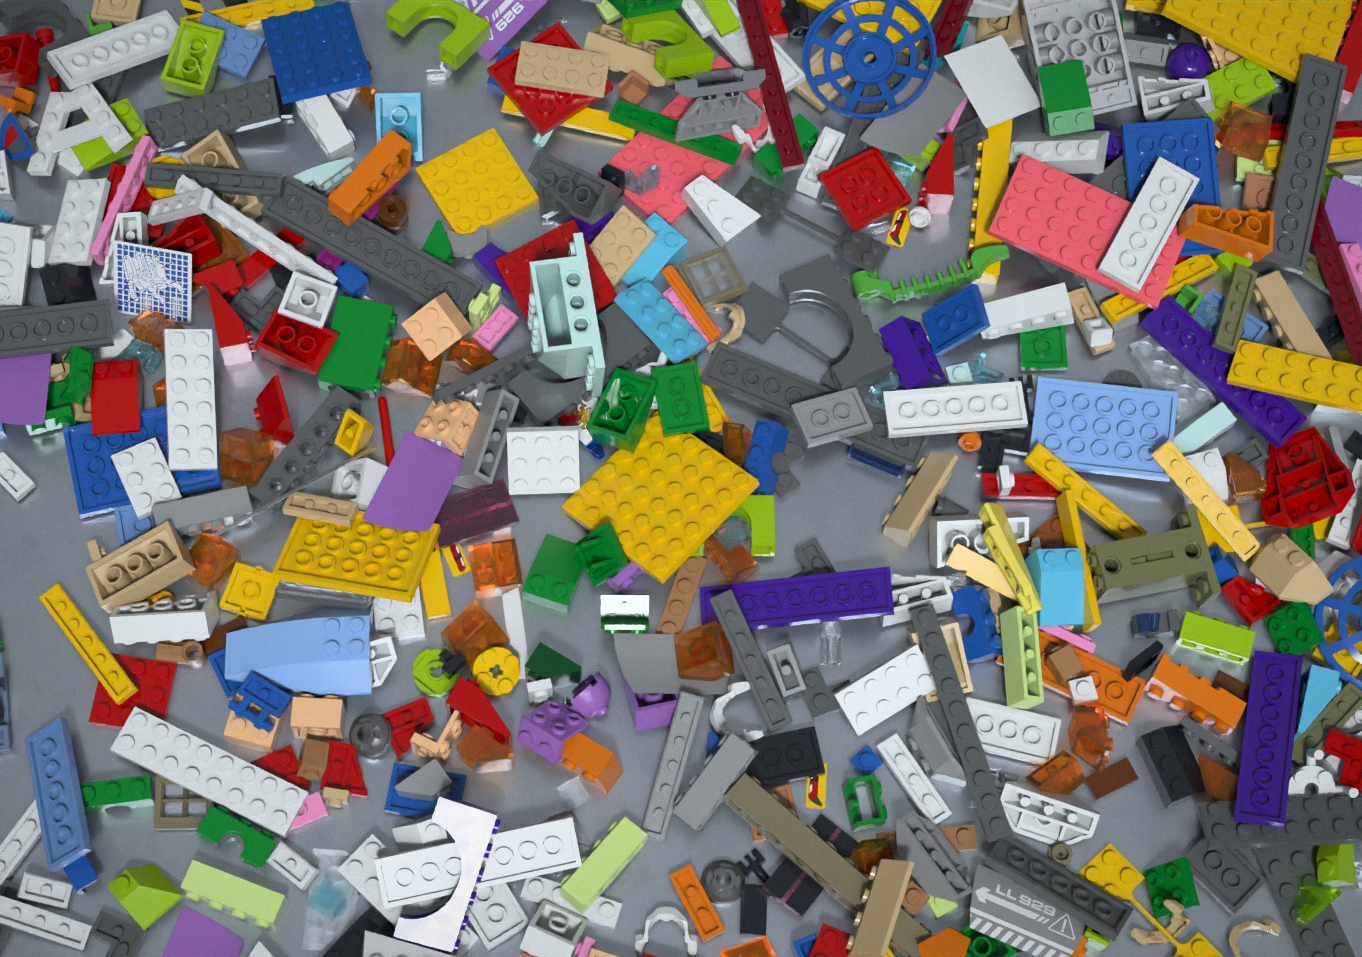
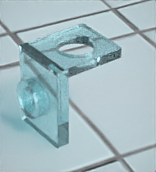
[885,156,916,191]

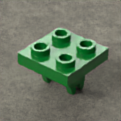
[574,522,630,587]
[1263,602,1325,655]
[1143,857,1200,919]

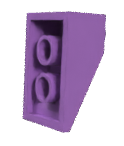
[618,662,679,732]

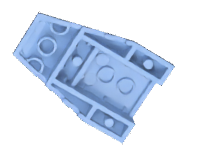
[225,605,373,697]

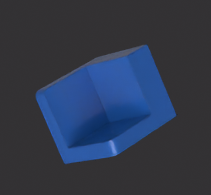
[1209,544,1239,587]
[63,855,99,896]
[790,933,817,957]

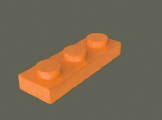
[668,864,725,943]

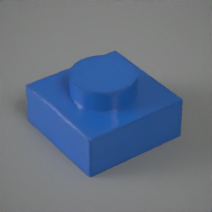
[848,745,883,776]

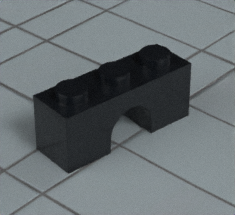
[1267,69,1297,123]

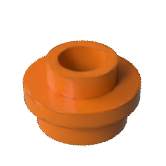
[958,431,982,451]

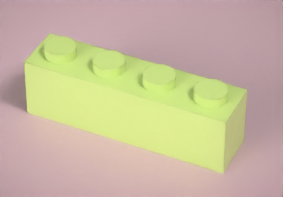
[1000,606,1044,709]
[560,817,648,914]
[180,860,287,929]

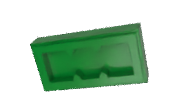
[1288,524,1316,563]

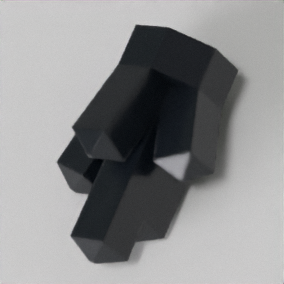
[780,0,810,38]

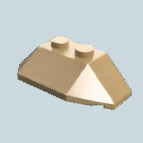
[1249,534,1334,605]

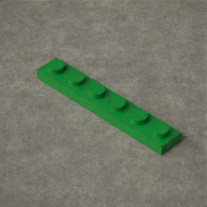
[608,99,743,166]

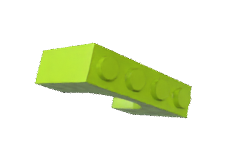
[386,0,490,70]
[620,9,714,79]
[691,494,776,556]

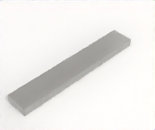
[641,691,705,841]

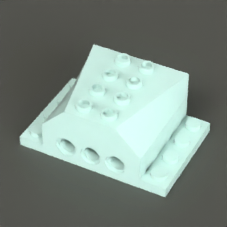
[527,232,605,398]

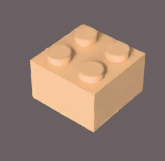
[402,292,473,362]
[223,693,288,754]
[290,694,346,740]

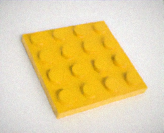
[415,127,539,235]

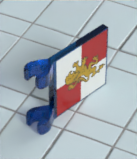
[558,397,605,460]

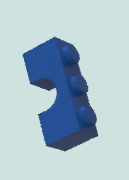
[333,262,370,299]
[744,420,789,495]
[952,585,1003,663]

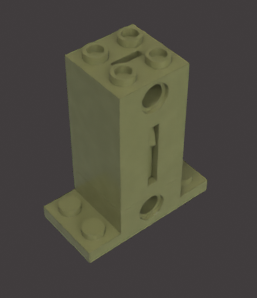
[1087,503,1222,609]

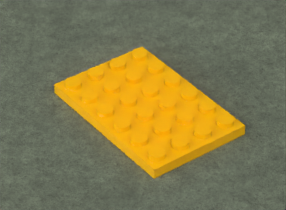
[272,511,441,603]

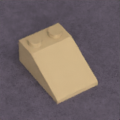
[906,617,973,703]

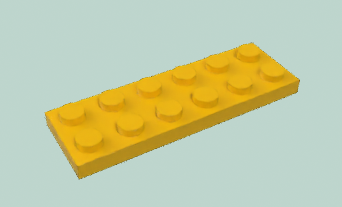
[1227,340,1362,414]

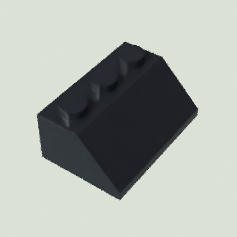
[39,264,97,306]
[1135,725,1211,809]

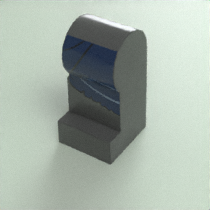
[1131,609,1180,638]

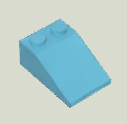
[375,92,424,161]
[621,212,688,288]
[1025,548,1085,627]
[1294,664,1342,741]

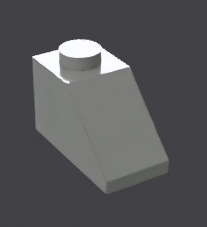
[767,642,806,697]
[394,758,453,802]

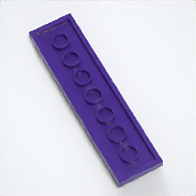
[1139,295,1307,449]
[699,566,895,635]
[1234,650,1303,828]

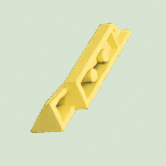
[978,503,1043,616]

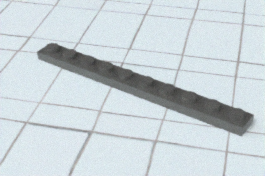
[909,604,1013,843]

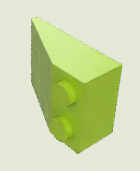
[160,19,225,97]
[71,98,148,172]

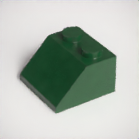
[524,642,582,690]

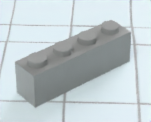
[1073,273,1139,340]
[457,389,520,486]
[151,485,253,536]
[673,733,759,830]

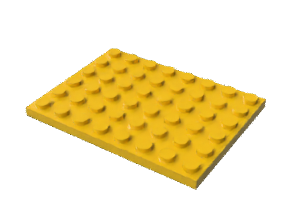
[1161,0,1356,84]

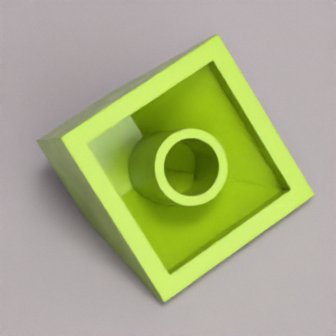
[106,864,183,931]

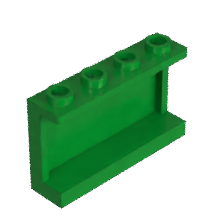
[318,296,398,398]

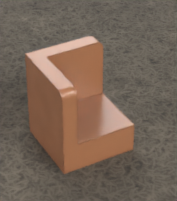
[617,70,649,106]

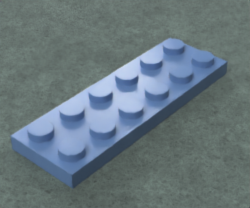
[25,717,92,872]

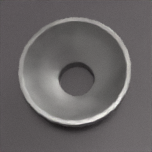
[349,713,392,758]
[700,860,745,905]

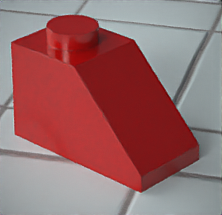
[192,259,244,297]

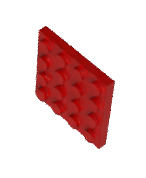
[487,22,613,137]
[493,219,617,323]

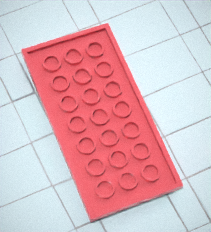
[598,56,768,226]
[987,154,1186,310]

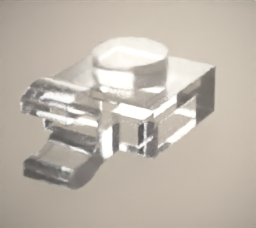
[947,569,972,590]

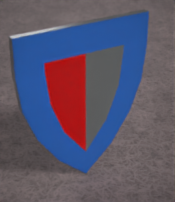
[0,111,39,161]

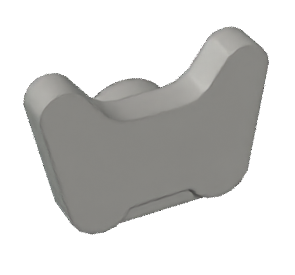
[446,226,488,259]

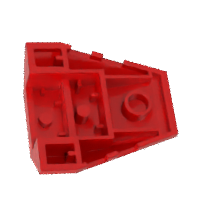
[1260,427,1356,529]

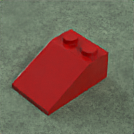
[0,32,44,87]
[917,133,954,215]
[207,284,256,366]
[254,306,339,375]
[90,359,144,436]
[253,375,295,450]
[445,677,513,750]

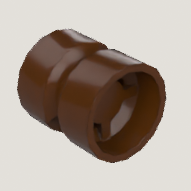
[377,195,409,235]

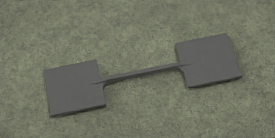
[735,176,891,273]
[726,282,877,400]

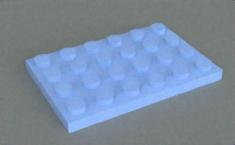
[1029,377,1178,482]

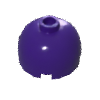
[1165,43,1210,80]

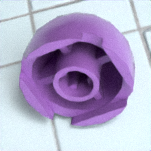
[563,671,611,719]

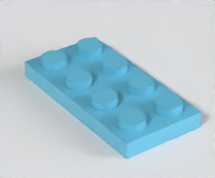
[614,278,708,365]

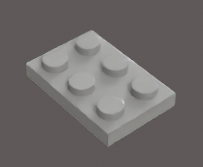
[790,387,873,449]

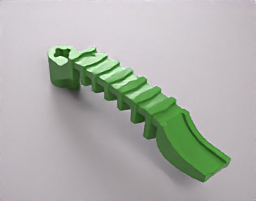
[850,245,1010,304]

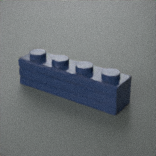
[847,443,906,480]

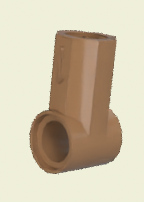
[156,640,207,669]

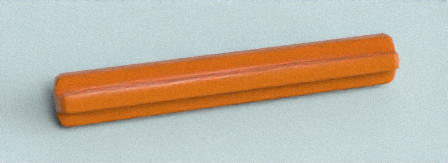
[661,265,721,342]

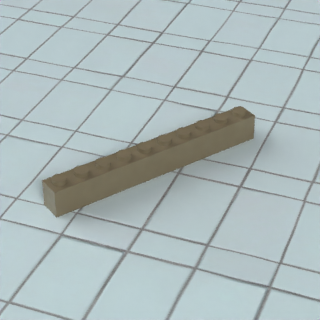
[723,773,933,957]

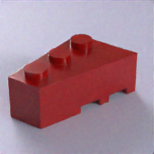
[152,214,221,269]

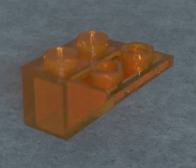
[381,337,443,399]
[220,427,274,487]
[704,528,760,583]
[468,538,523,600]
[440,600,510,669]
[1068,706,1113,772]
[456,724,515,774]

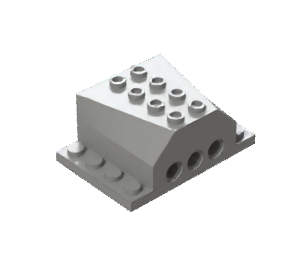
[1021,0,1137,116]

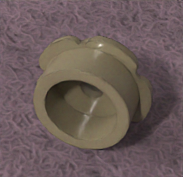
[1048,842,1073,866]

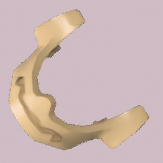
[705,302,745,353]
[1130,899,1191,945]
[1229,918,1281,957]

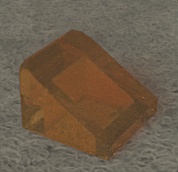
[355,86,377,113]

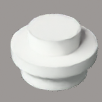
[909,206,932,227]

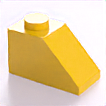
[334,408,375,456]

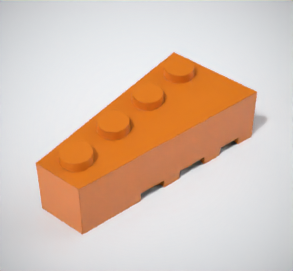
[328,129,412,226]
[1178,204,1274,262]
[1144,652,1247,734]
[535,706,624,795]

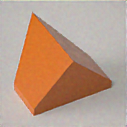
[917,926,971,957]

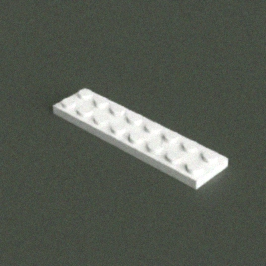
[110,707,309,838]
[374,816,582,909]

